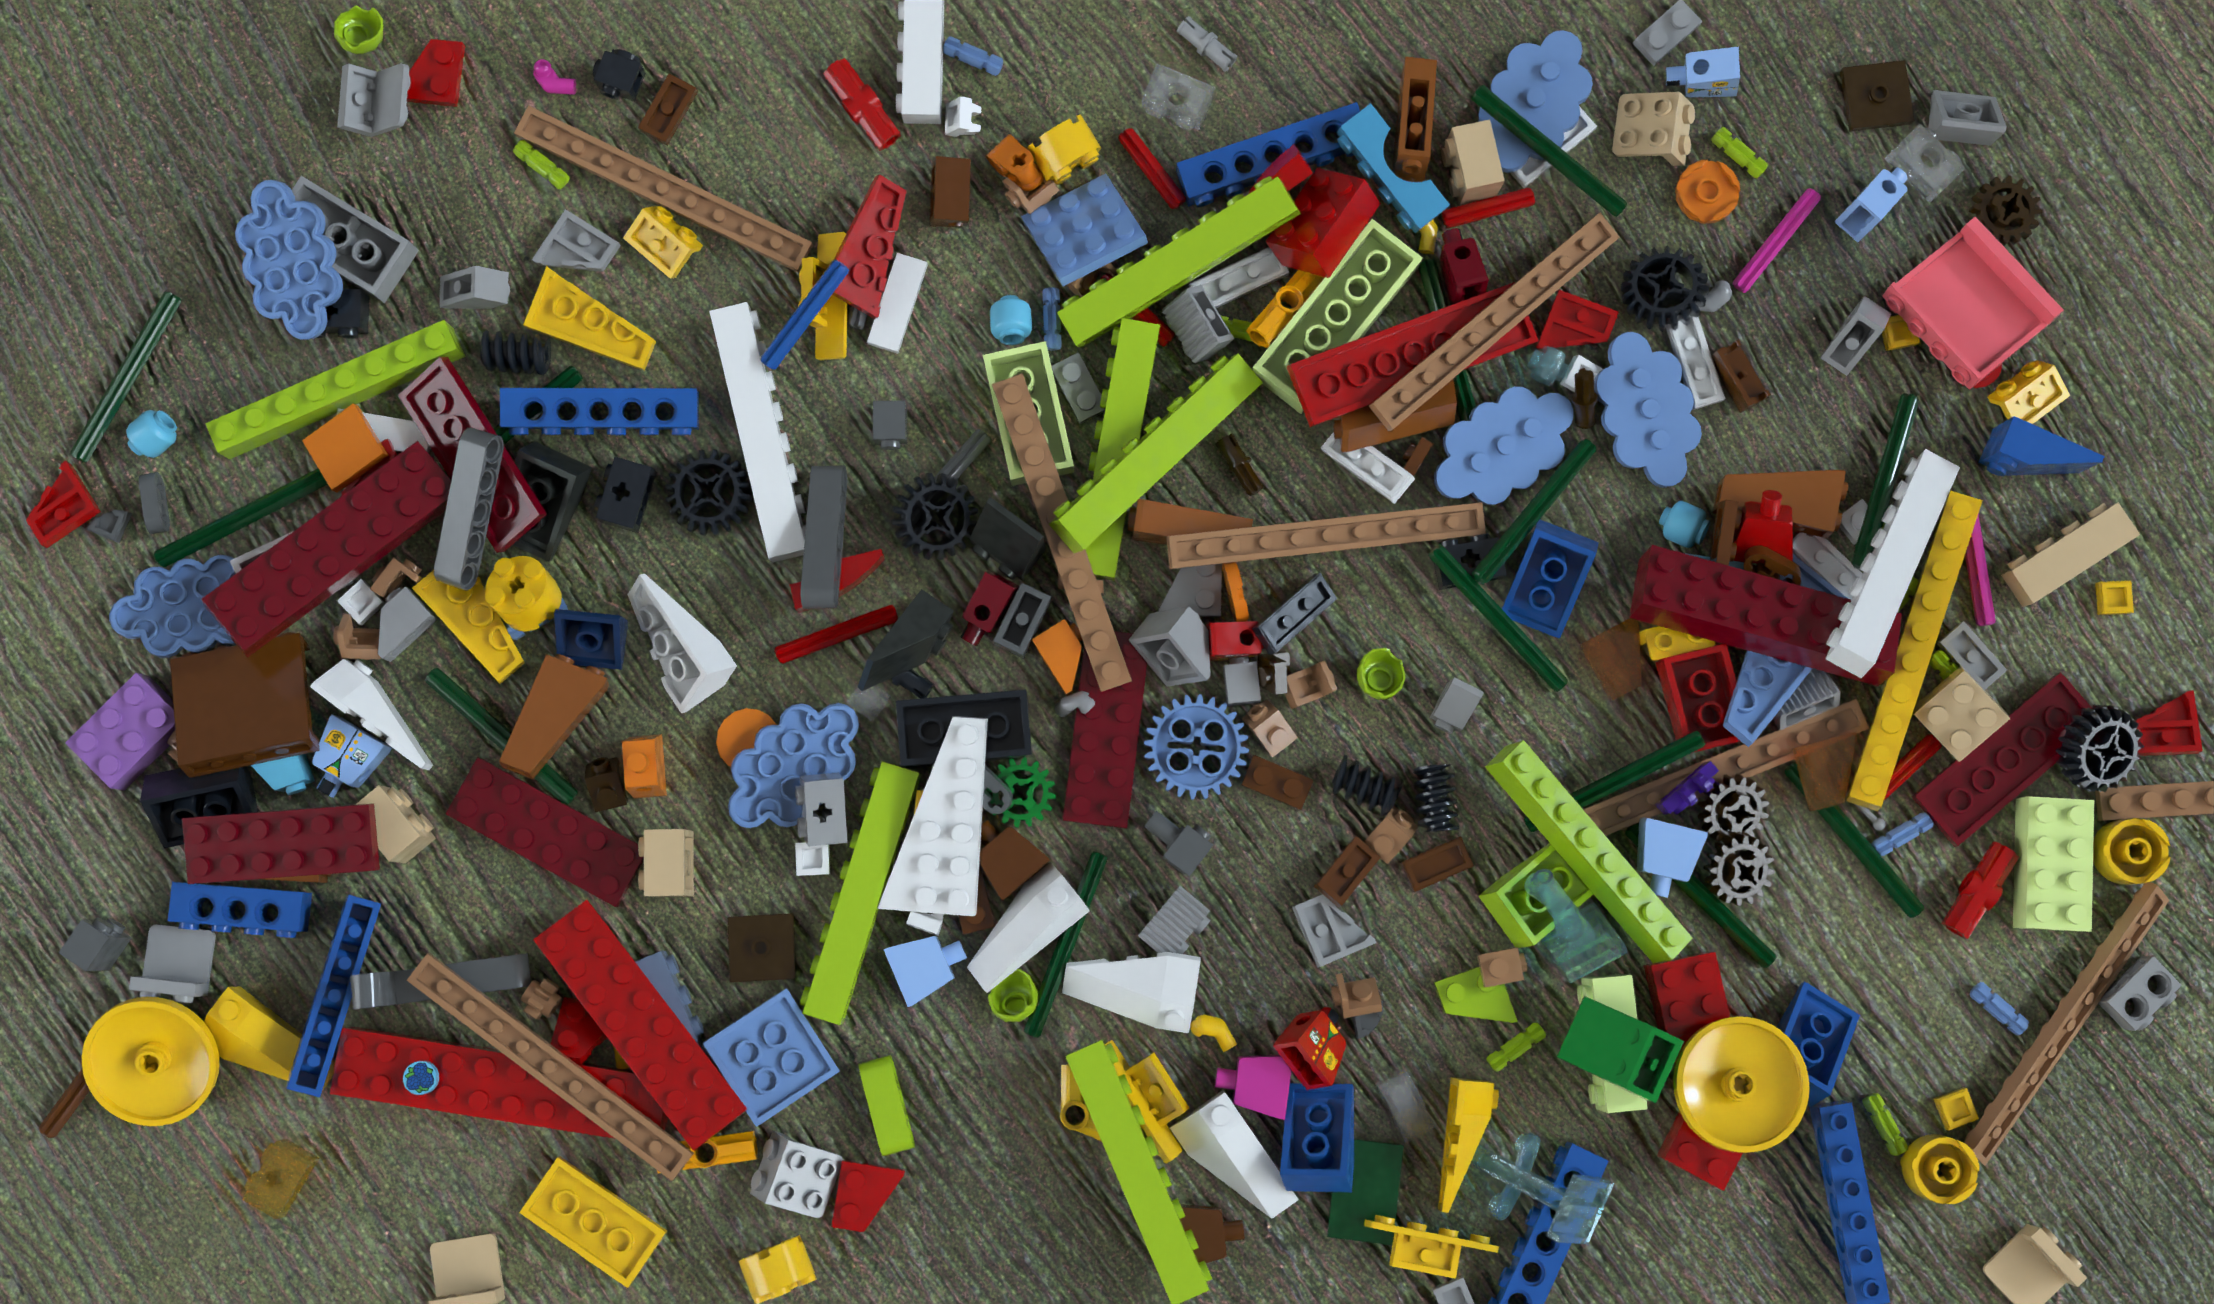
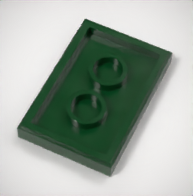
[1326,1139,1404,1245]

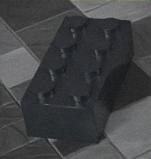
[896,689,1033,768]

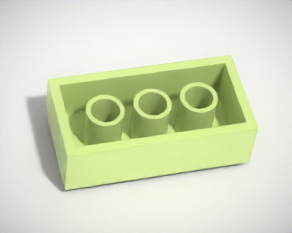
[983,341,1074,486]
[2013,796,2094,932]
[1577,974,1648,1113]

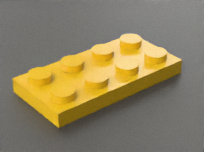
[519,1156,667,1288]

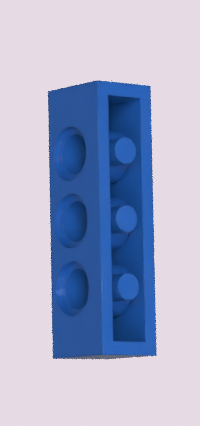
[168,882,312,938]

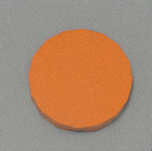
[1675,160,1740,224]
[1222,562,1249,622]
[716,708,777,767]

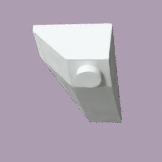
[628,574,737,713]
[310,659,433,770]
[967,862,1090,993]
[1062,952,1201,1033]
[1170,1090,1299,1219]

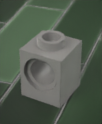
[1223,657,1261,706]

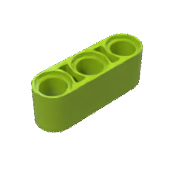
[858,1055,915,1157]

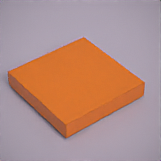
[302,403,388,493]

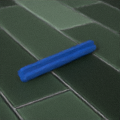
[760,260,849,370]

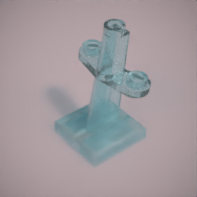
[1524,869,1628,984]
[1471,1133,1614,1244]

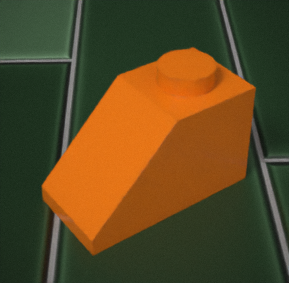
[1032,619,1082,696]

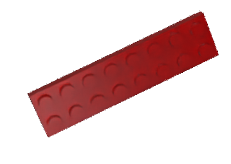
[1286,282,1539,427]
[533,900,748,1151]

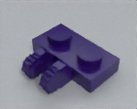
[1655,761,1719,815]

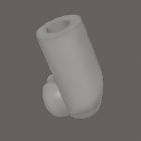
[1699,280,1732,312]
[1054,691,1095,717]

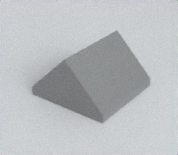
[1927,90,2007,146]

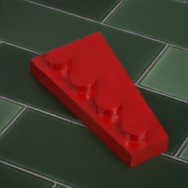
[832,174,906,319]

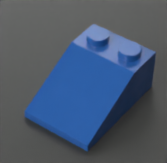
[1978,416,2105,476]
[1502,519,1599,639]
[1777,981,1860,1107]
[1280,1083,1354,1193]

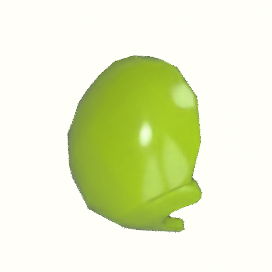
[334,5,384,54]
[1356,648,1406,700]
[988,969,1038,1022]

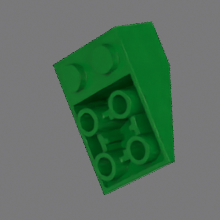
[1556,996,1684,1103]

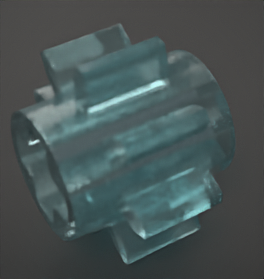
[1527,346,1569,386]

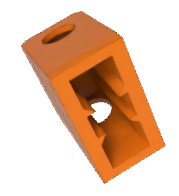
[622,734,667,799]

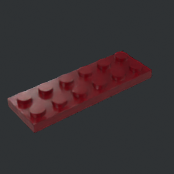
[398,357,547,553]
[1063,631,1147,829]
[1911,672,2092,847]
[446,757,644,907]
[182,803,380,884]

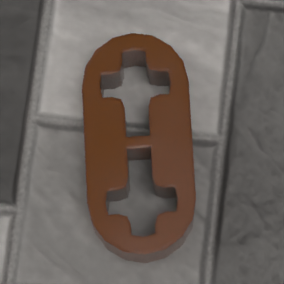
[1744,545,1801,585]

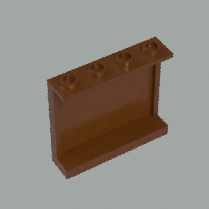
[170,632,320,778]

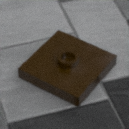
[1840,60,1915,132]
[727,913,797,982]

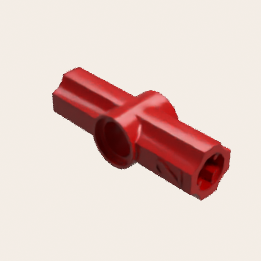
[823,58,901,151]
[1941,842,2020,939]

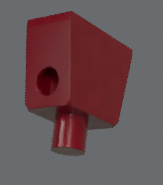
[1439,228,1489,305]
[960,571,1020,646]

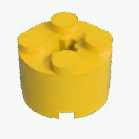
[1027,114,1101,186]
[485,556,562,631]
[2093,818,2170,885]
[1900,1134,1979,1204]
[738,1235,817,1304]

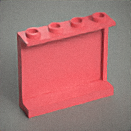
[1882,217,2064,390]

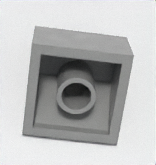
[1129,606,1210,687]

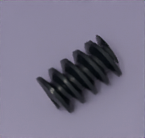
[480,330,551,375]
[1331,754,1404,817]
[1413,764,1459,832]

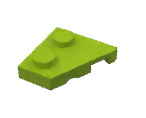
[1433,967,1517,1023]

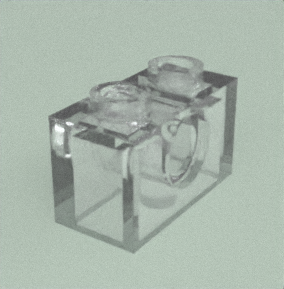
[1142,63,1216,131]
[1884,124,1966,203]

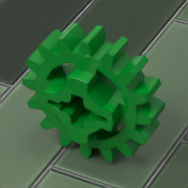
[986,757,1056,828]

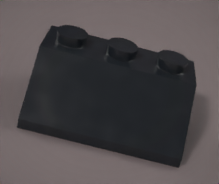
[140,766,258,848]

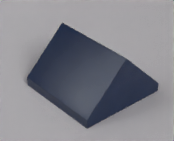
[554,609,628,670]

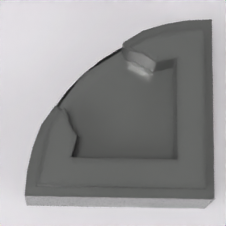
[86,510,132,543]
[1352,1001,1383,1039]

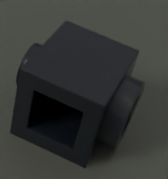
[592,49,646,102]

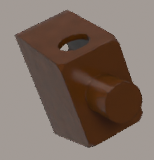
[979,820,1050,901]
[1180,1204,1245,1263]

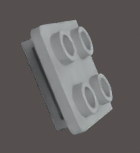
[337,63,411,137]
[129,924,216,1003]
[750,1131,843,1218]

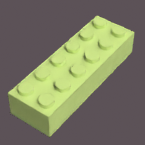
[1252,219,1423,414]

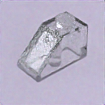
[1375,1069,1434,1143]

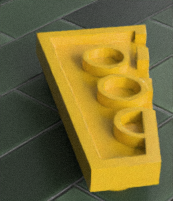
[523,266,656,371]
[412,570,524,684]

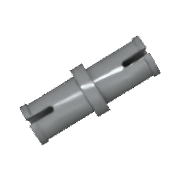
[1177,16,1237,72]

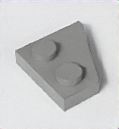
[532,209,621,272]
[1159,564,1222,617]
[1292,894,1376,968]

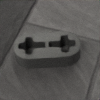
[139,472,170,534]
[982,765,1013,814]

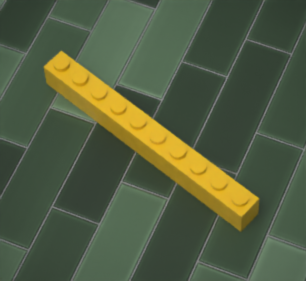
[1846,491,1983,812]

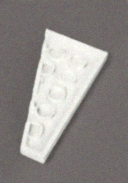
[877,716,988,916]

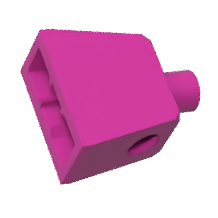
[1215,1055,1291,1120]

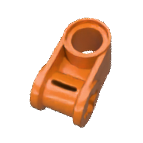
[986,134,1044,191]

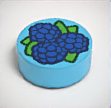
[403,1061,439,1095]

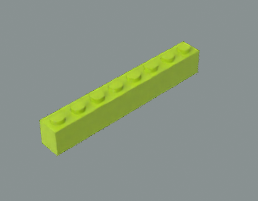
[1057,176,1301,348]
[1085,318,1160,581]
[205,320,466,459]
[1049,353,1263,553]
[1485,740,1693,963]
[800,761,921,1025]
[1065,1039,1212,1304]

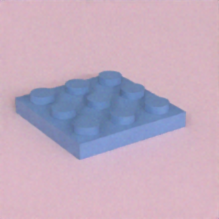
[1021,173,1148,287]
[702,988,840,1127]

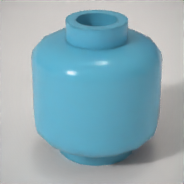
[990,295,1032,345]
[126,410,177,458]
[1659,501,1710,548]

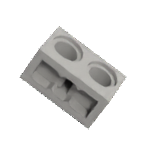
[2098,956,2182,1031]

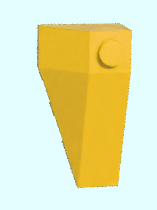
[204,986,336,1091]
[1438,1077,1499,1213]

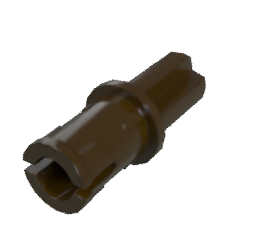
[1572,368,1598,429]
[1216,434,1263,496]

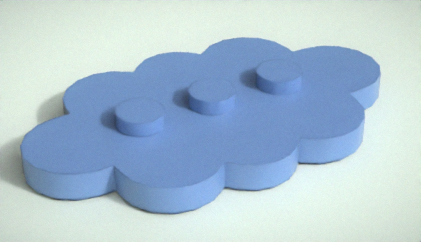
[1478,30,1593,173]
[235,180,343,340]
[1594,332,1702,488]
[1434,386,1573,505]
[109,555,236,658]
[728,703,859,828]

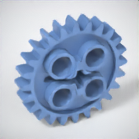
[1144,694,1249,800]

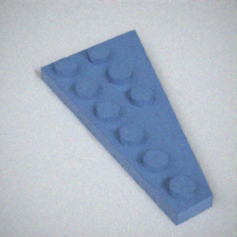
[1723,554,1848,747]

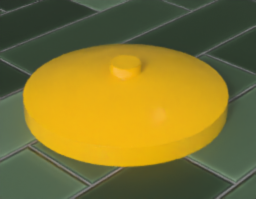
[81,997,219,1126]
[1673,1016,1809,1153]

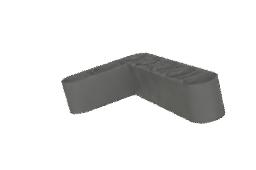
[350,953,531,1010]

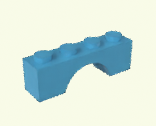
[1337,103,1450,233]

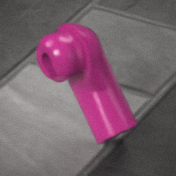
[533,59,576,95]

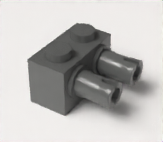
[1145,811,1213,878]

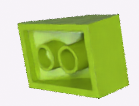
[1479,843,1593,948]

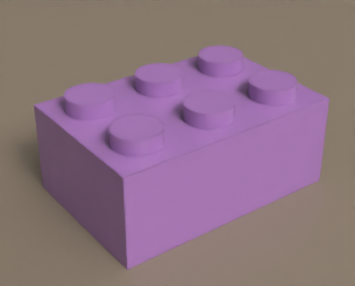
[65,673,175,791]

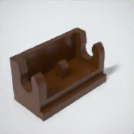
[929,156,971,227]
[1711,339,1771,413]

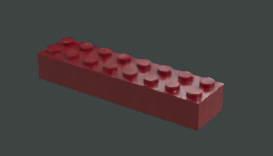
[201,441,451,658]
[1629,545,1902,686]

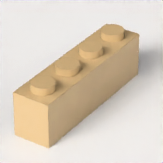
[2001,502,2140,607]

